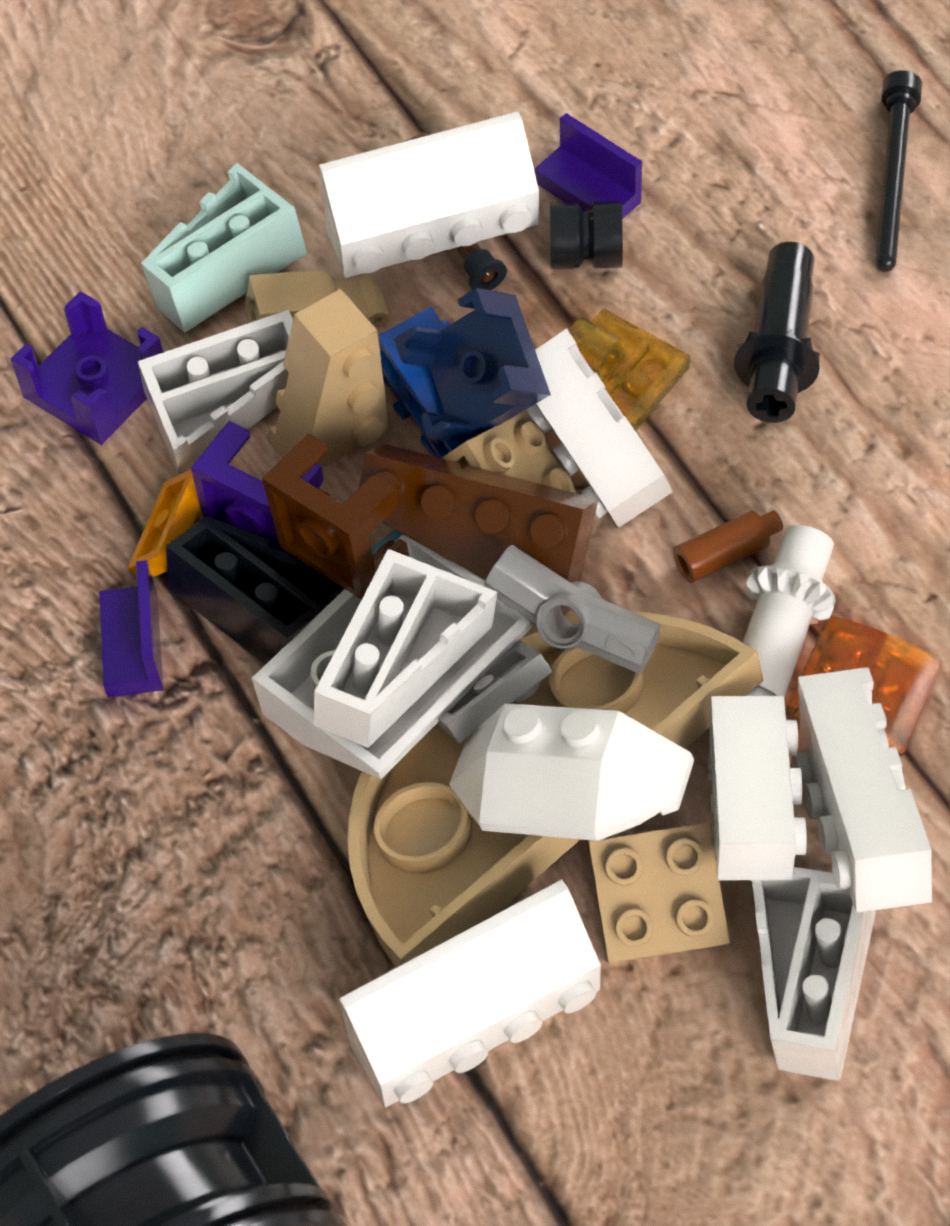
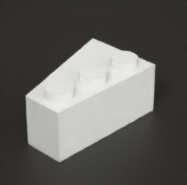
[313,549,498,748]

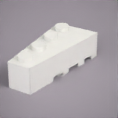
[792,667,932,913]

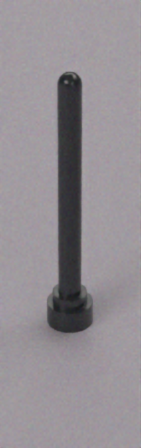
[876,70,922,272]

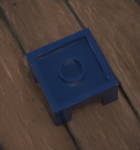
[394,288,551,442]

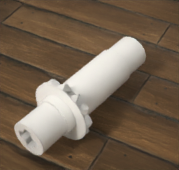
[743,525,836,698]

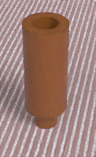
[673,510,783,583]

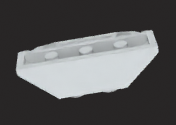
[449,703,694,841]

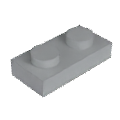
[437,640,552,744]

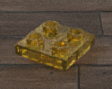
[568,308,690,431]

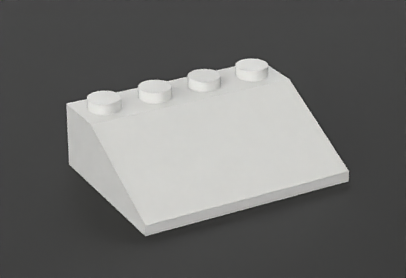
[252,534,535,779]

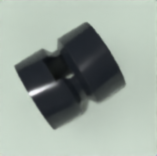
[550,201,623,269]

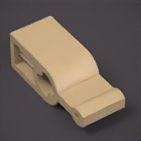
[245,270,389,327]

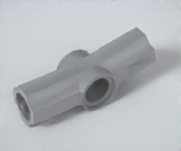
[484,545,661,674]

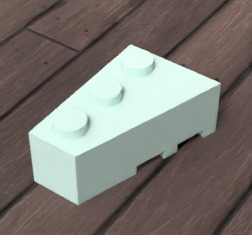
[141,163,307,333]

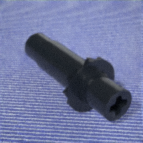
[734,242,820,423]

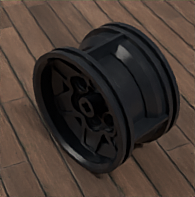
[0,1033,347,1226]

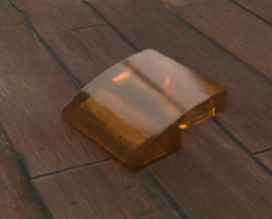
[785,616,942,757]

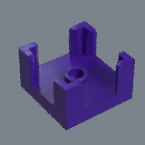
[10,291,163,445]
[191,421,323,555]

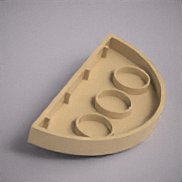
[347,612,764,968]

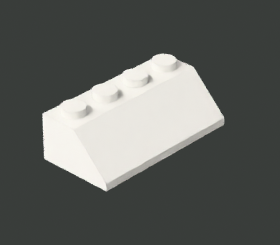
[319,111,539,278]
[339,880,601,1108]

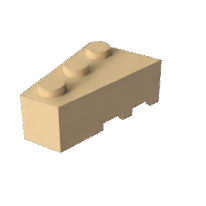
[267,288,389,469]

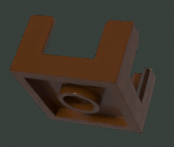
[262,434,409,600]

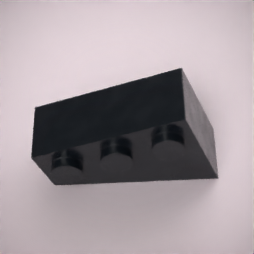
[166,516,344,665]

